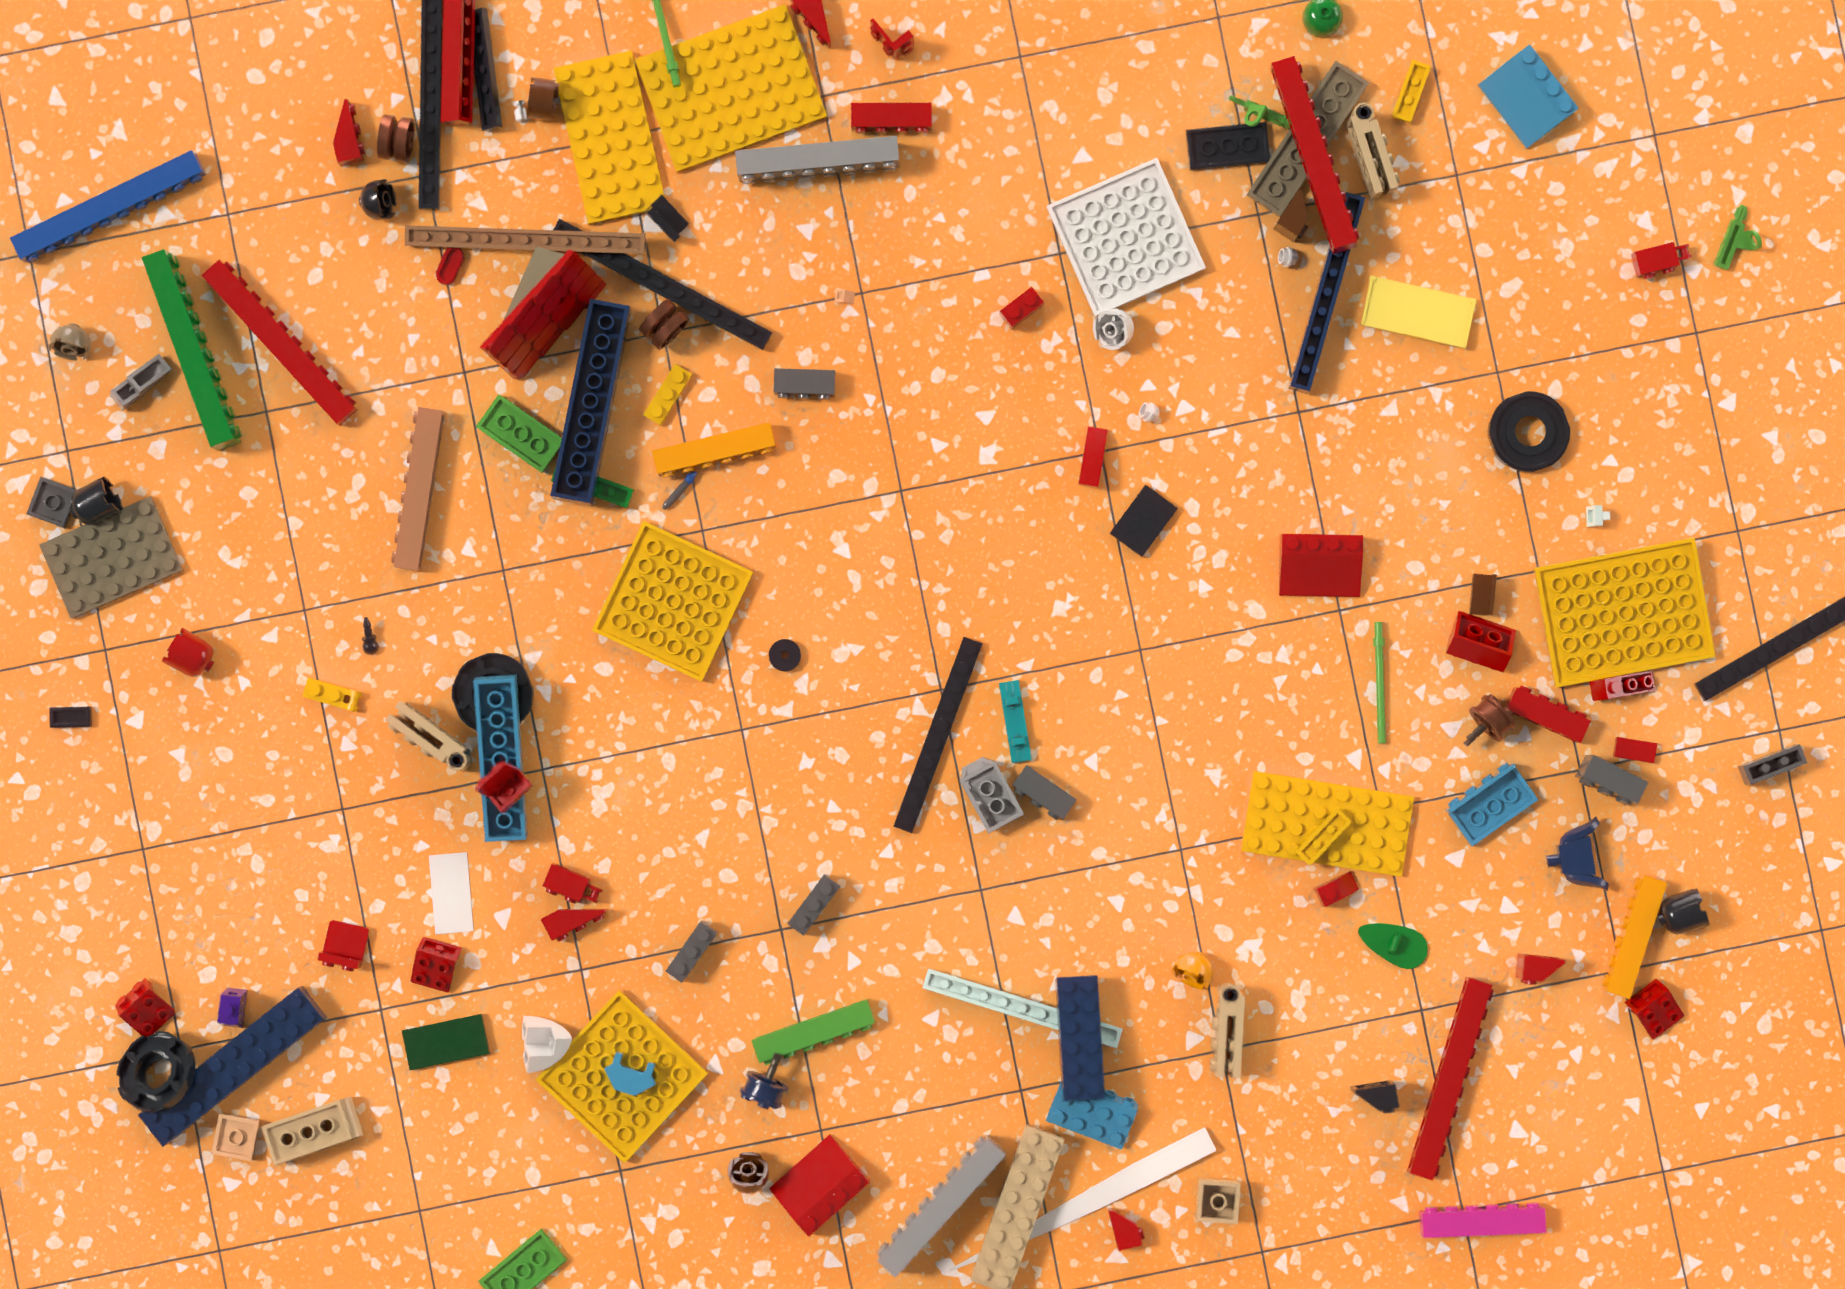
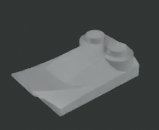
[959,757,1024,834]

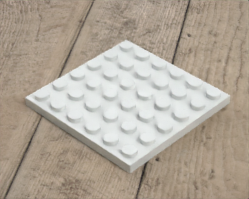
[1046,158,1206,317]

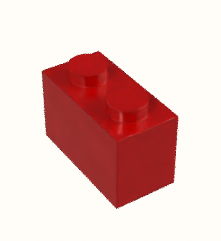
[999,286,1044,330]

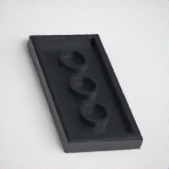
[1186,122,1270,171]

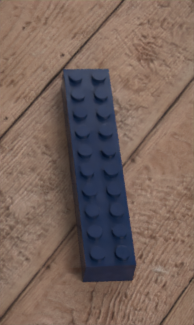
[550,299,632,507]
[138,986,328,1147]

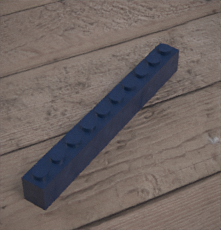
[1288,192,1365,394]

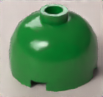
[1302,0,1343,38]

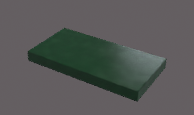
[402,1014,490,1070]

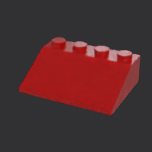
[1279,534,1363,597]
[769,1134,870,1237]

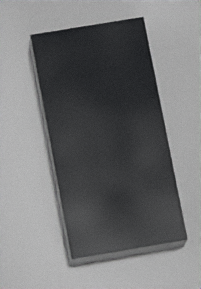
[49,706,92,728]

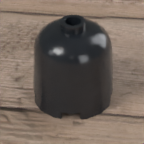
[70,476,123,525]
[1658,888,1710,935]

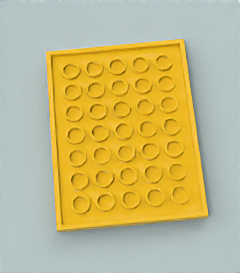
[635,4,827,173]
[1534,537,1715,688]

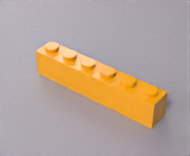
[652,422,776,478]
[1602,874,1667,999]

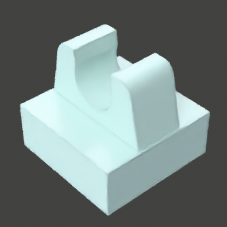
[1586,505,1610,527]

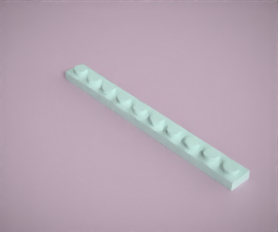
[922,968,1123,1049]

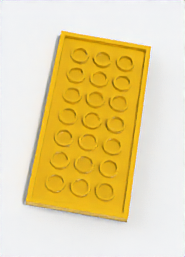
[553,50,665,225]
[1241,771,1414,877]

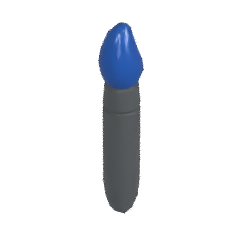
[662,472,697,510]

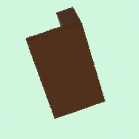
[1469,573,1497,616]

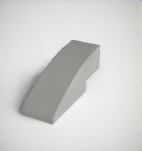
[110,354,172,411]

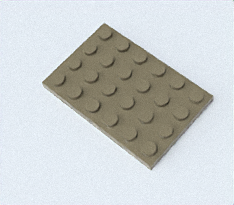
[39,496,184,619]

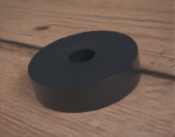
[769,639,801,672]

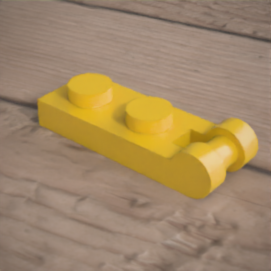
[302,678,362,712]

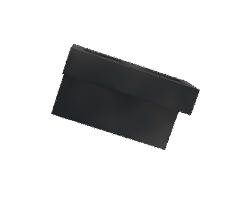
[644,195,689,242]

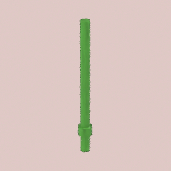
[652,0,681,88]
[1373,622,1386,743]

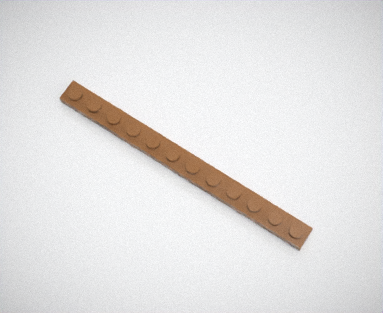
[405,225,646,254]

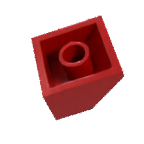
[1515,953,1565,985]

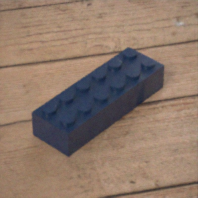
[1055,975,1105,1102]

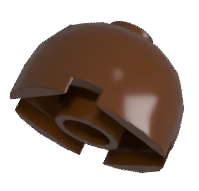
[728,1152,769,1194]

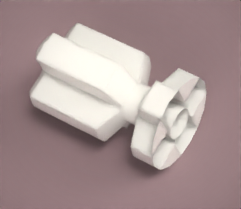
[513,100,528,122]

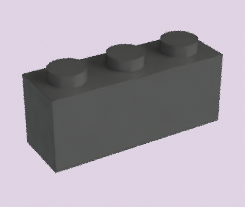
[773,368,836,400]
[1738,744,1807,785]
[1013,765,1077,820]
[787,874,840,936]
[665,920,718,983]

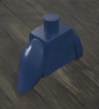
[1546,817,1609,891]

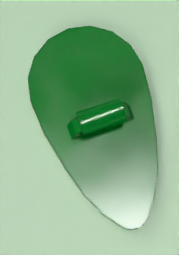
[1358,923,1428,969]

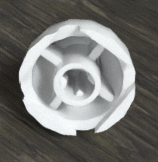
[1093,308,1134,350]

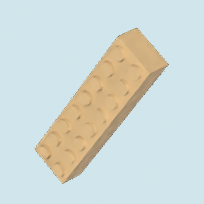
[970,1124,1064,1289]

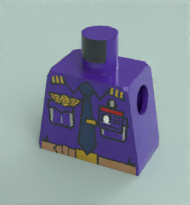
[217,987,248,1028]

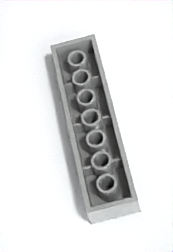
[735,136,900,184]
[877,1135,1006,1278]

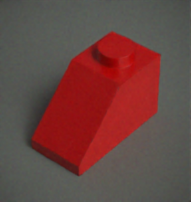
[1314,871,1359,907]
[1108,1208,1145,1251]

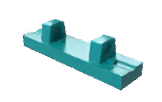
[999,680,1032,763]

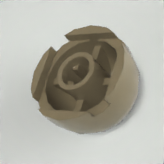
[49,323,91,360]

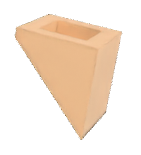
[835,289,855,304]

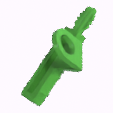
[1228,95,1289,130]
[1714,204,1762,270]

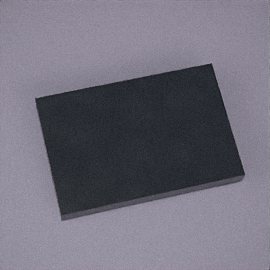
[1109,484,1178,557]

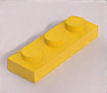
[1391,59,1431,124]
[643,364,692,426]
[1295,808,1352,866]

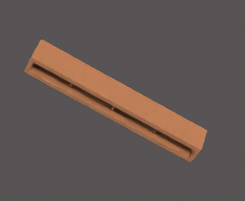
[391,407,445,572]

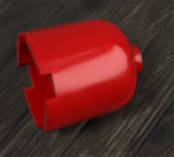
[161,627,214,677]

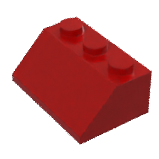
[1446,610,1516,673]

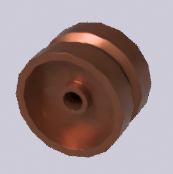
[377,114,414,163]
[638,299,690,350]

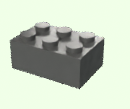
[1575,754,1649,806]

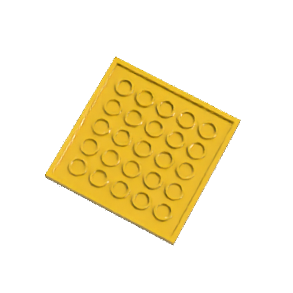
[592,521,754,682]
[536,990,708,1164]

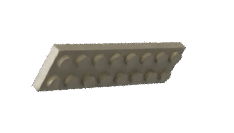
[1246,61,1369,217]

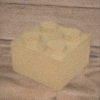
[1195,1177,1241,1224]

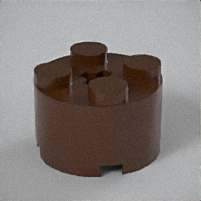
[527,77,559,120]

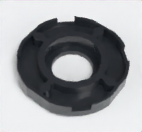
[1487,391,1570,473]
[452,653,534,731]
[116,1031,196,1113]

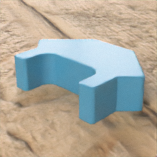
[604,1052,656,1096]

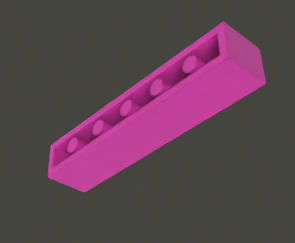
[1419,1202,1546,1238]

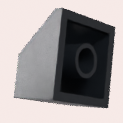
[1350,1080,1399,1114]

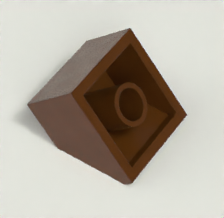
[1273,189,1309,242]

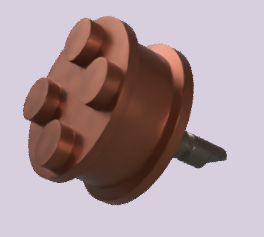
[1463,694,1516,747]

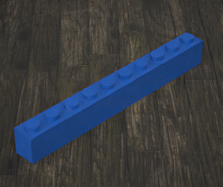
[10,150,206,263]

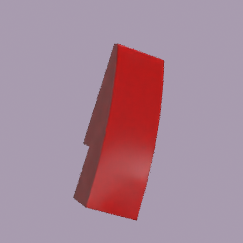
[1078,426,1108,489]

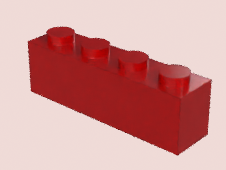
[851,102,932,134]
[1505,685,1591,743]

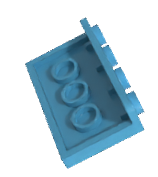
[1445,762,1538,846]
[1046,1081,1138,1150]

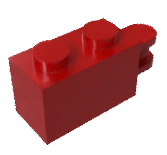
[1631,242,1692,280]
[542,863,603,904]

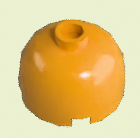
[1171,951,1213,990]

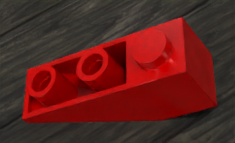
[790,0,832,48]
[333,99,366,166]
[1589,671,1655,701]
[540,909,607,942]

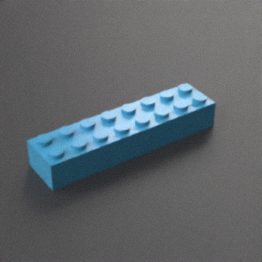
[474,675,528,842]

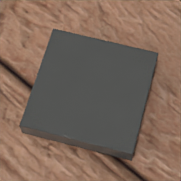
[26,477,77,529]

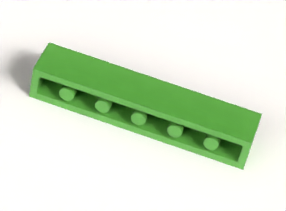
[751,999,875,1065]

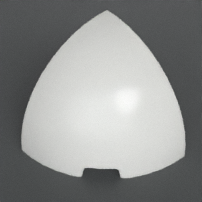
[522,1016,572,1073]

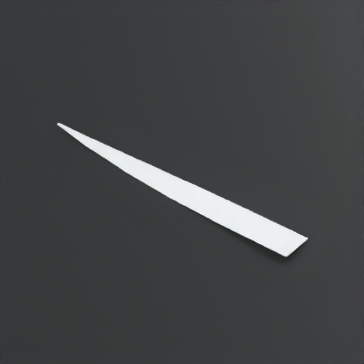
[949,1128,1216,1271]

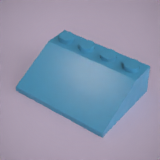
[1478,44,1579,149]

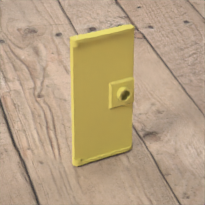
[1361,275,1477,349]

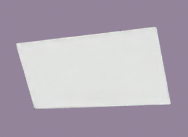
[429,852,474,934]

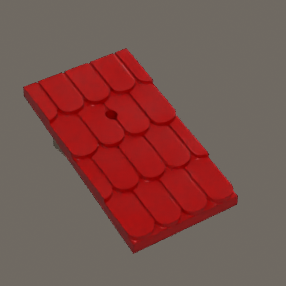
[479,246,607,380]

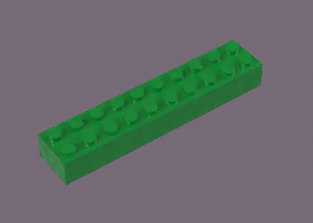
[141,249,242,451]

